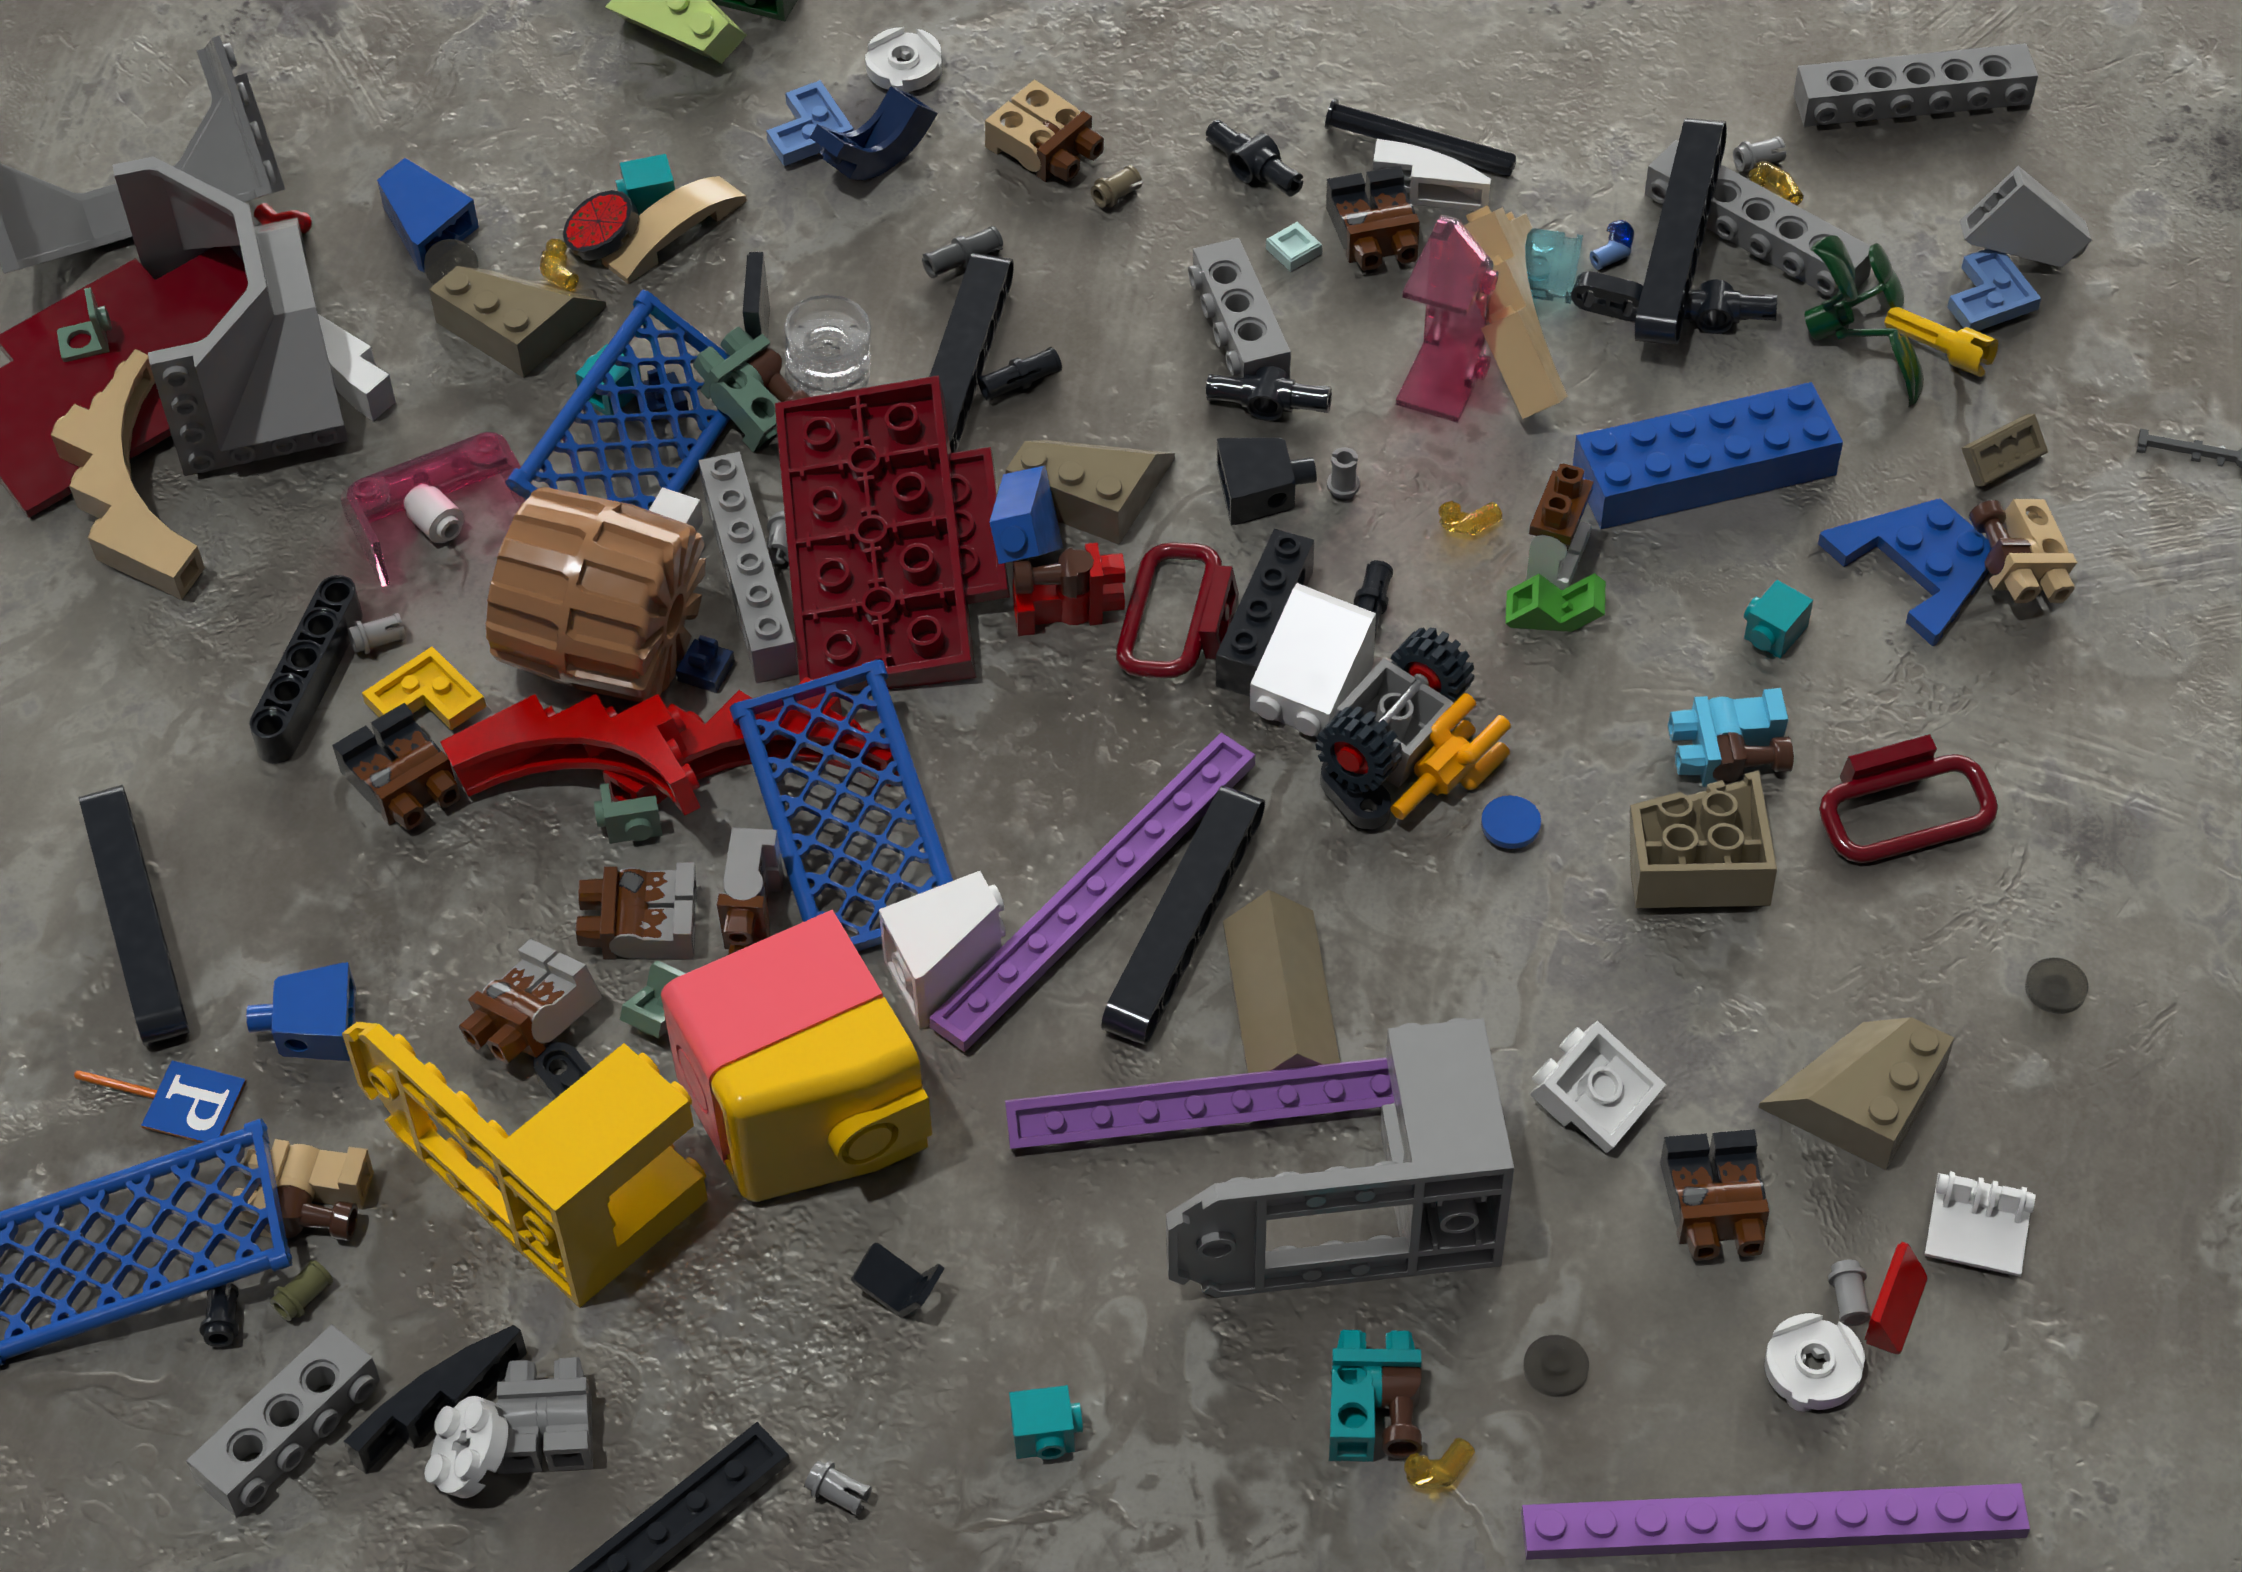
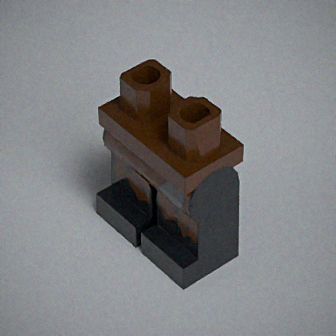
[1326,166,1420,271]
[332,703,461,830]
[1660,1129,1769,1261]

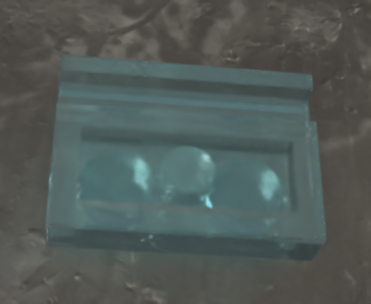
[1525,228,1583,304]

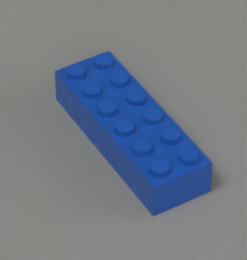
[1573,382,1843,529]

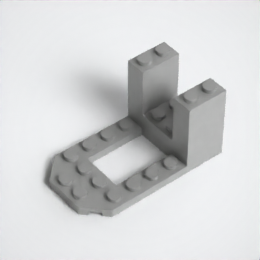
[1166,1018,1514,1298]

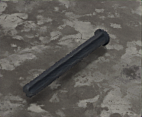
[1325,98,1516,176]

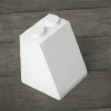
[1250,583,1376,737]
[879,871,1006,1030]

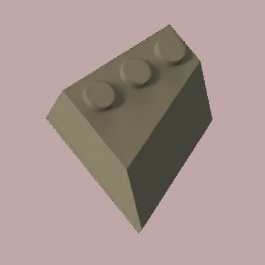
[429,266,607,378]
[1005,440,1175,545]

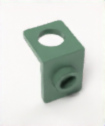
[57,287,112,362]

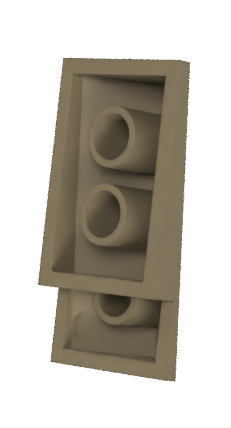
[1223,890,1340,1073]

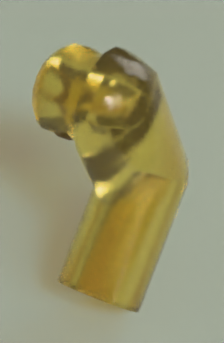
[1748,161,1804,205]
[540,238,579,292]
[1438,501,1503,535]
[1404,1438,1475,1489]

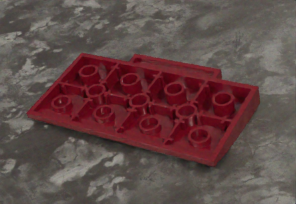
[0,246,248,518]
[775,375,1010,692]

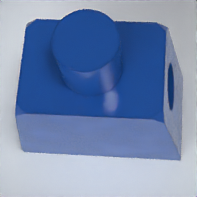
[246,962,356,1061]

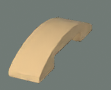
[601,176,747,284]

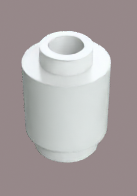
[404,484,464,543]

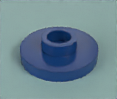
[1481,795,1541,849]

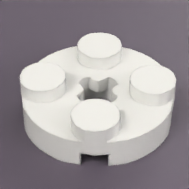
[865,27,942,93]
[1764,1313,1865,1412]
[424,1396,508,1498]

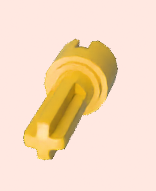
[1884,307,1999,377]

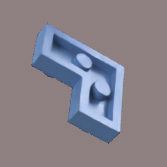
[766,80,854,166]
[1947,249,2041,331]

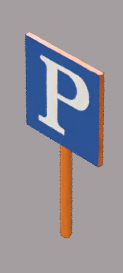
[74,1060,246,1143]

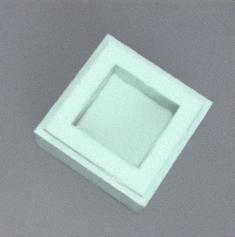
[1266,222,1322,272]

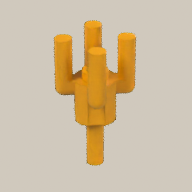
[1390,693,1511,820]

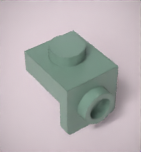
[594,783,662,844]
[620,961,686,1038]

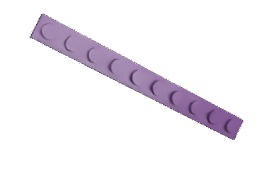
[929,732,1255,1052]
[1005,1058,1394,1149]
[1521,1483,2030,1560]

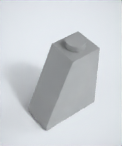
[1959,166,2092,268]

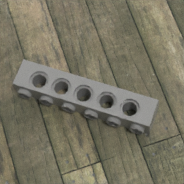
[1793,43,2038,127]
[1645,140,1871,301]
[699,452,798,683]

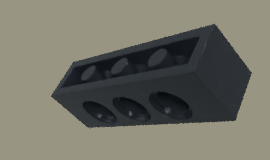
[1216,528,1314,697]

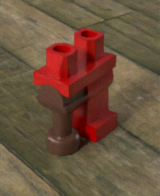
[1013,543,1126,636]

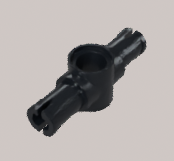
[1206,120,1303,197]
[1685,279,1777,334]
[1206,366,1332,421]

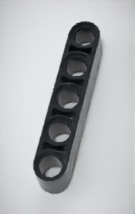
[249,575,363,764]

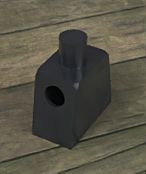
[1217,438,1317,526]

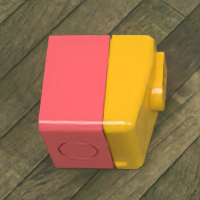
[661,909,932,1202]

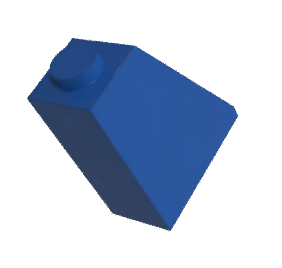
[377,158,479,273]
[989,465,1063,564]

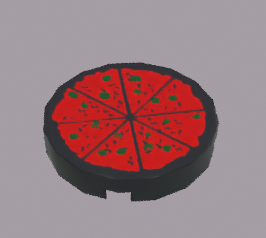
[563,190,639,261]

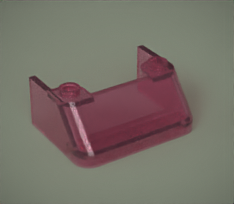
[1395,215,1499,423]
[341,432,526,587]

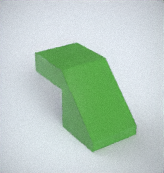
[1505,573,1606,632]

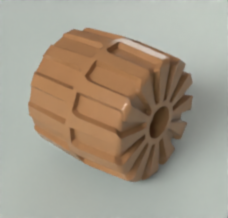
[485,487,706,702]

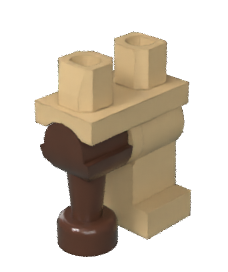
[1969,499,2077,603]
[230,1139,374,1241]

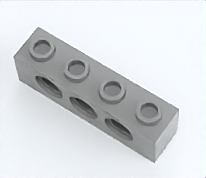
[1188,238,1291,378]
[186,1324,380,1517]

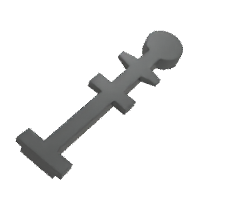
[2136,428,2242,468]

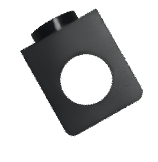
[851,1243,945,1318]

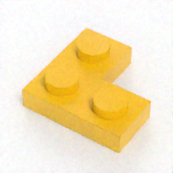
[362,646,486,730]

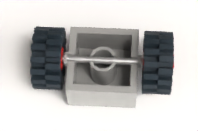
[1315,627,1475,792]

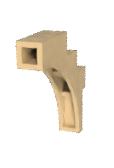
[1458,205,1568,419]
[51,349,205,600]

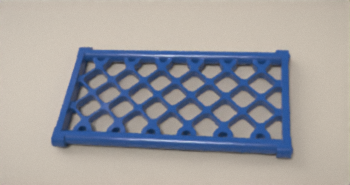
[506,290,731,510]
[730,660,953,951]
[0,1118,292,1366]

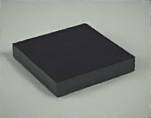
[743,252,770,339]

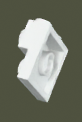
[1530,1021,1666,1153]

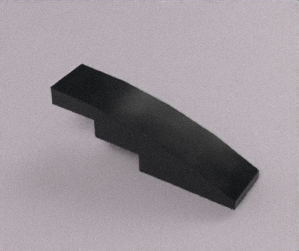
[343,1325,527,1474]

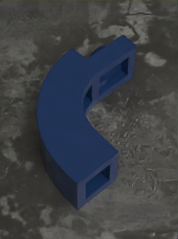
[810,86,938,180]

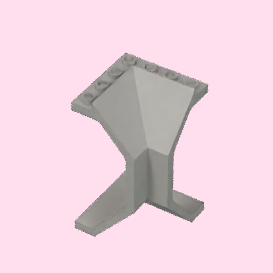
[0,36,285,274]
[112,156,348,476]

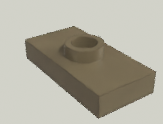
[1961,414,2048,486]

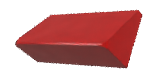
[1864,1241,1927,1354]

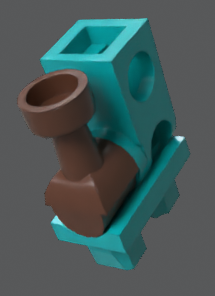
[1329,1330,1422,1462]

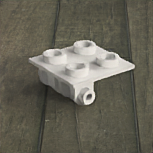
[1924,1171,2036,1277]

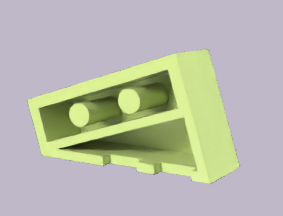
[605,0,747,64]

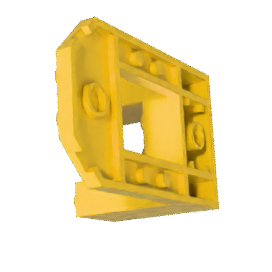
[342,1022,708,1308]

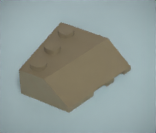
[1629,770,1777,908]
[1758,1017,1954,1170]

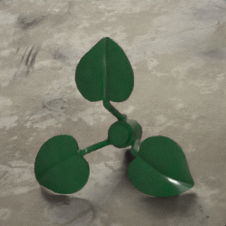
[1804,235,1924,407]

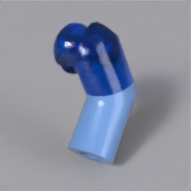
[1590,220,1634,270]

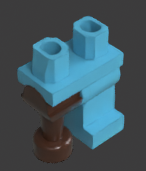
[1668,688,1794,787]

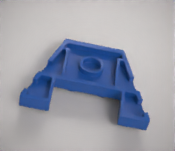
[1818,498,1991,646]

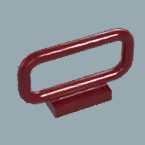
[1116,542,1239,679]
[1819,734,1998,863]

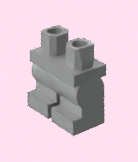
[497,1357,594,1474]

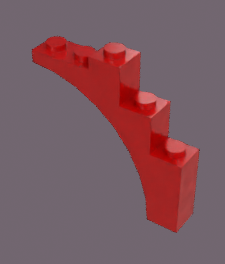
[603,677,899,805]
[440,694,701,816]

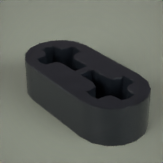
[1571,271,1643,321]

